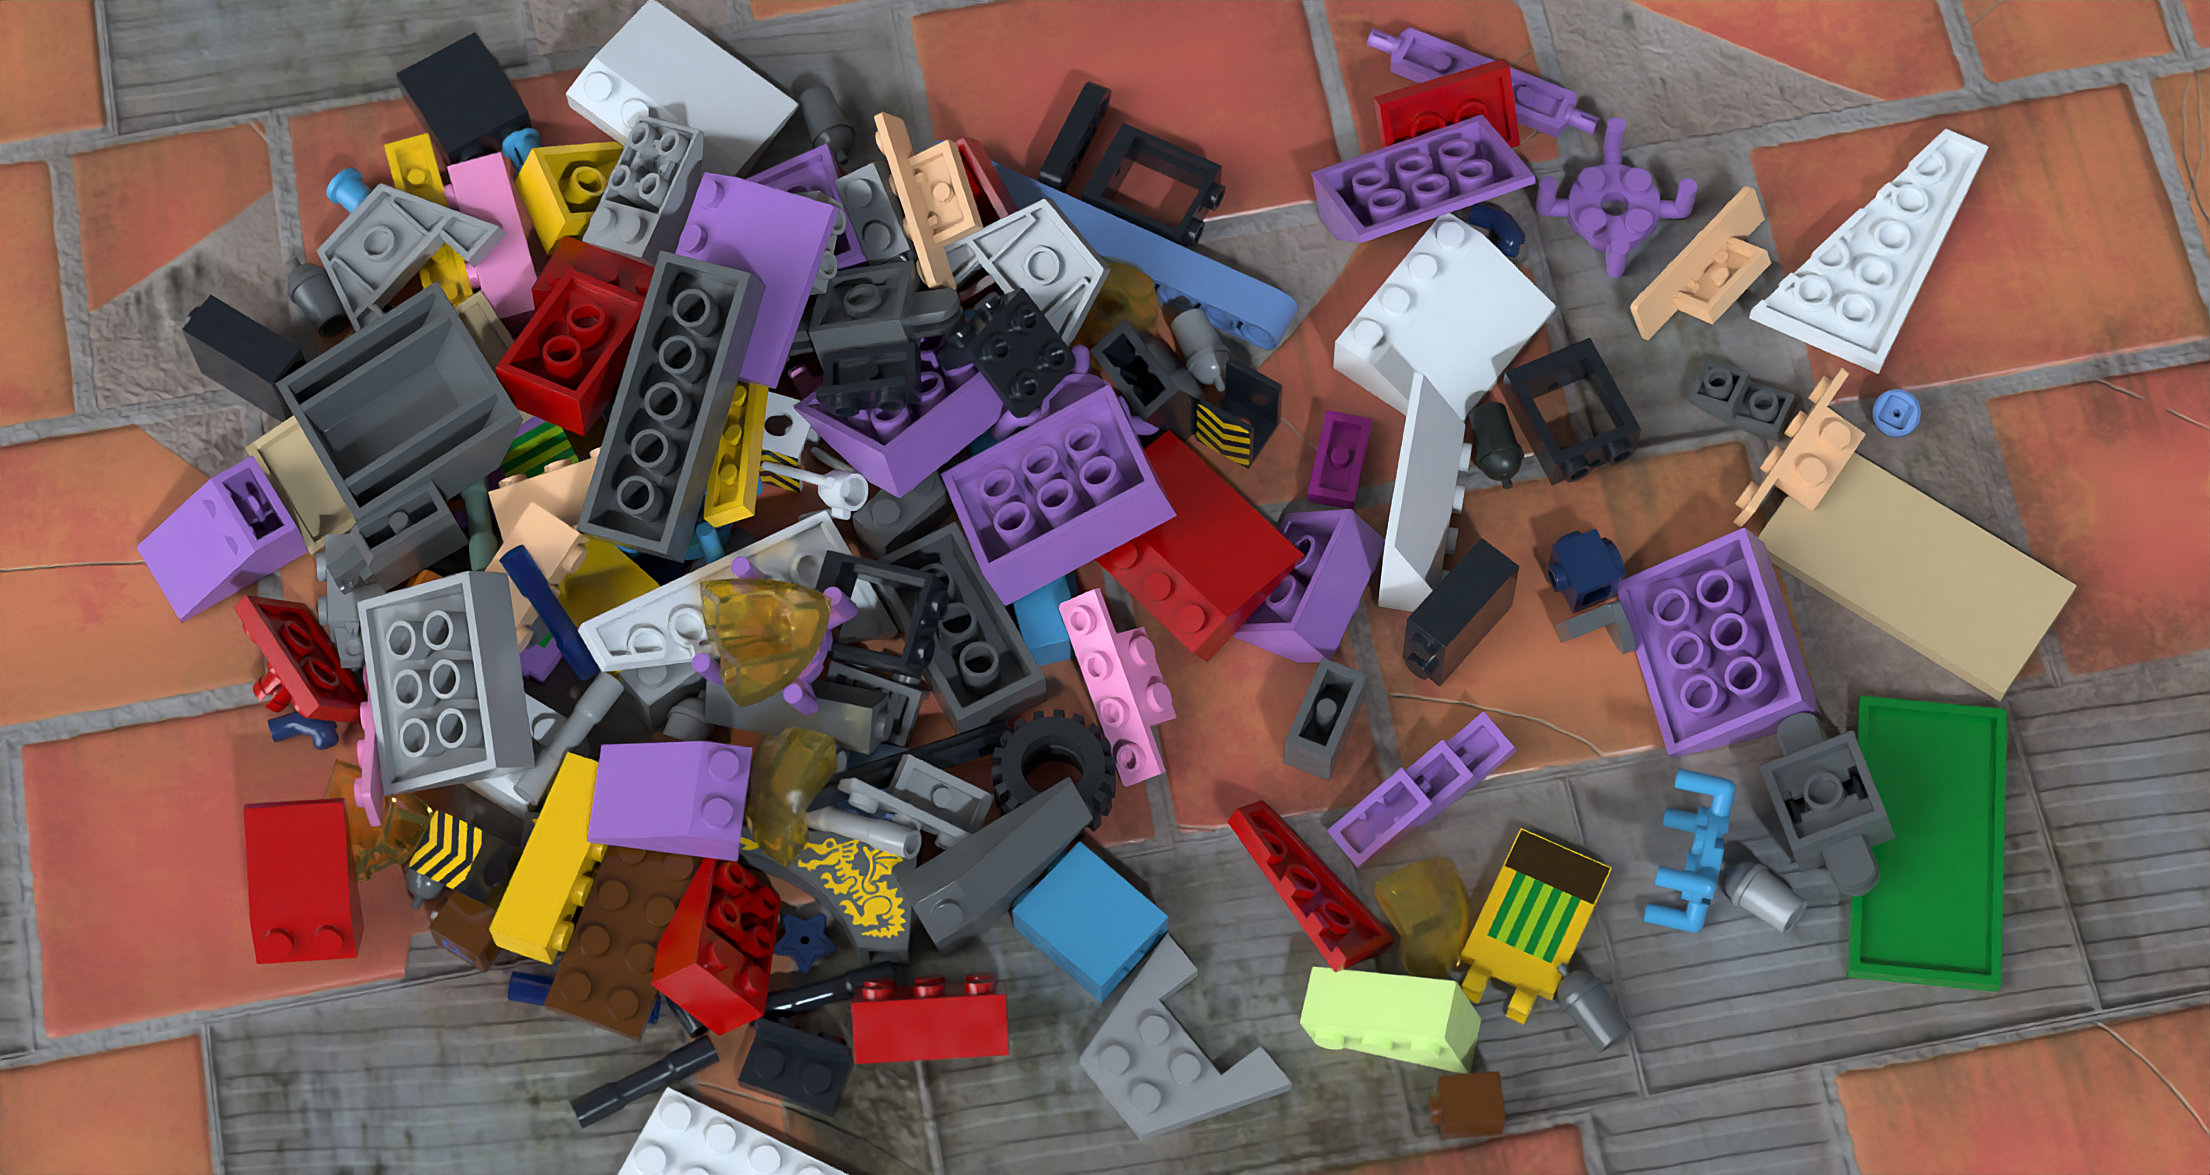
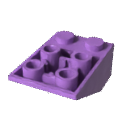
[137,455,308,623]

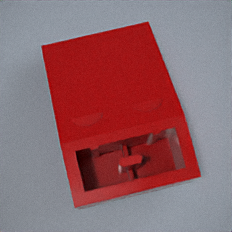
[651,857,781,1036]

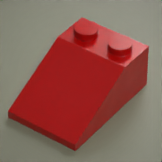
[495,268,646,437]
[243,797,364,965]

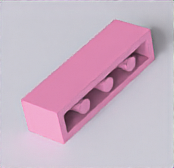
[443,152,537,339]

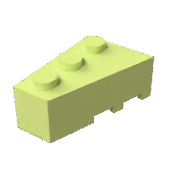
[1300,966,1481,1074]

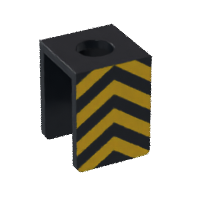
[1197,357,1282,469]
[409,810,524,910]

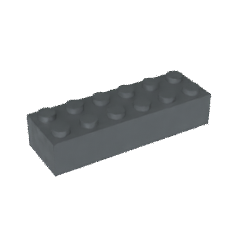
[576,250,766,563]

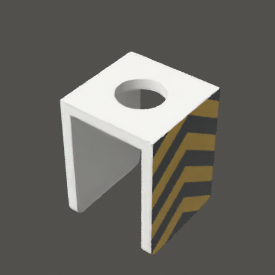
[759,391,820,493]

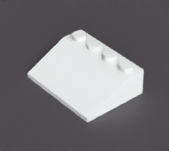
[566,0,799,180]
[1333,213,1556,422]
[1378,372,1472,612]

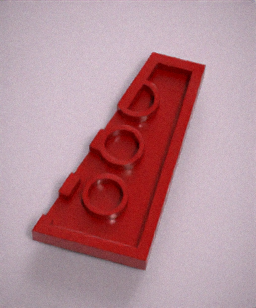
[1227,800,1396,973]

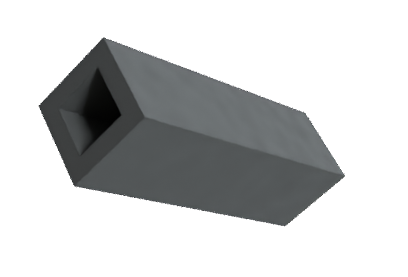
[704,674,894,755]

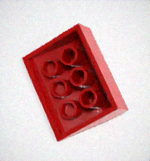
[1094,430,1305,662]

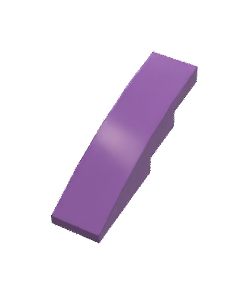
[1327,711,1517,869]

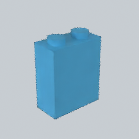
[1012,841,1168,1003]

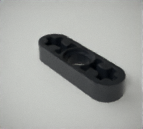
[1037,81,1111,193]

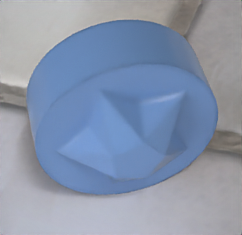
[1873,389,1921,438]

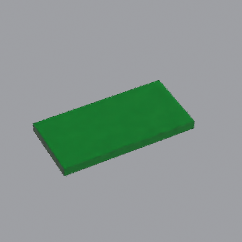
[1847,695,2007,992]

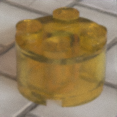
[1071,262,1158,371]

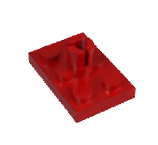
[1373,58,1520,148]
[233,595,368,724]

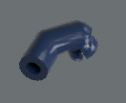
[1468,203,1525,258]
[268,711,339,750]

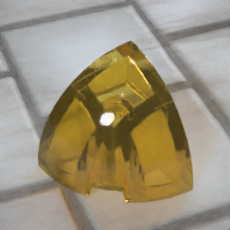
[700,578,831,708]
[744,727,838,868]
[323,759,434,883]
[1374,857,1471,980]

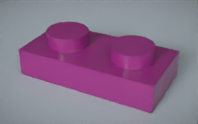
[1307,410,1372,510]

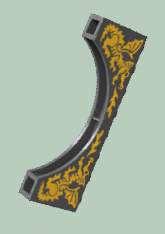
[520,809,922,967]

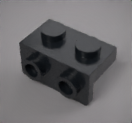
[816,342,922,417]

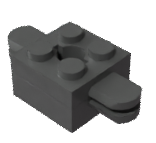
[788,260,965,372]
[1759,712,1896,897]

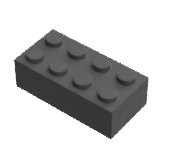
[873,522,1047,735]

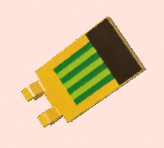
[1460,828,1612,1025]

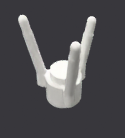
[762,447,868,522]

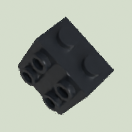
[935,288,1076,419]

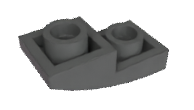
[1688,360,1797,442]

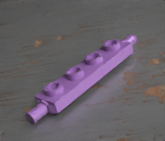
[1367,27,1600,138]

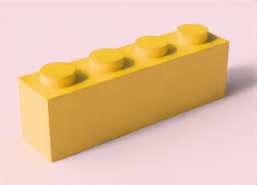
[489,752,608,965]

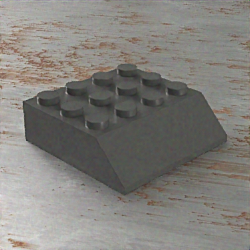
[275,281,523,522]

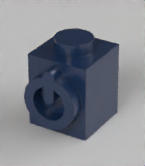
[1546,529,1625,614]

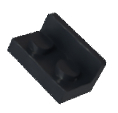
[738,1016,855,1118]

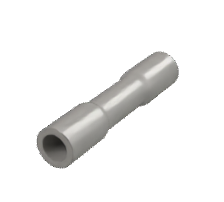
[513,672,624,806]
[785,796,922,859]

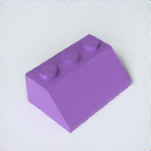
[1233,509,1385,663]

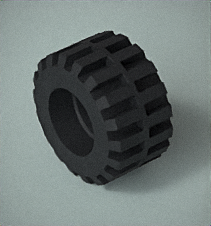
[991,709,1116,842]

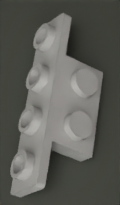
[837,754,994,850]

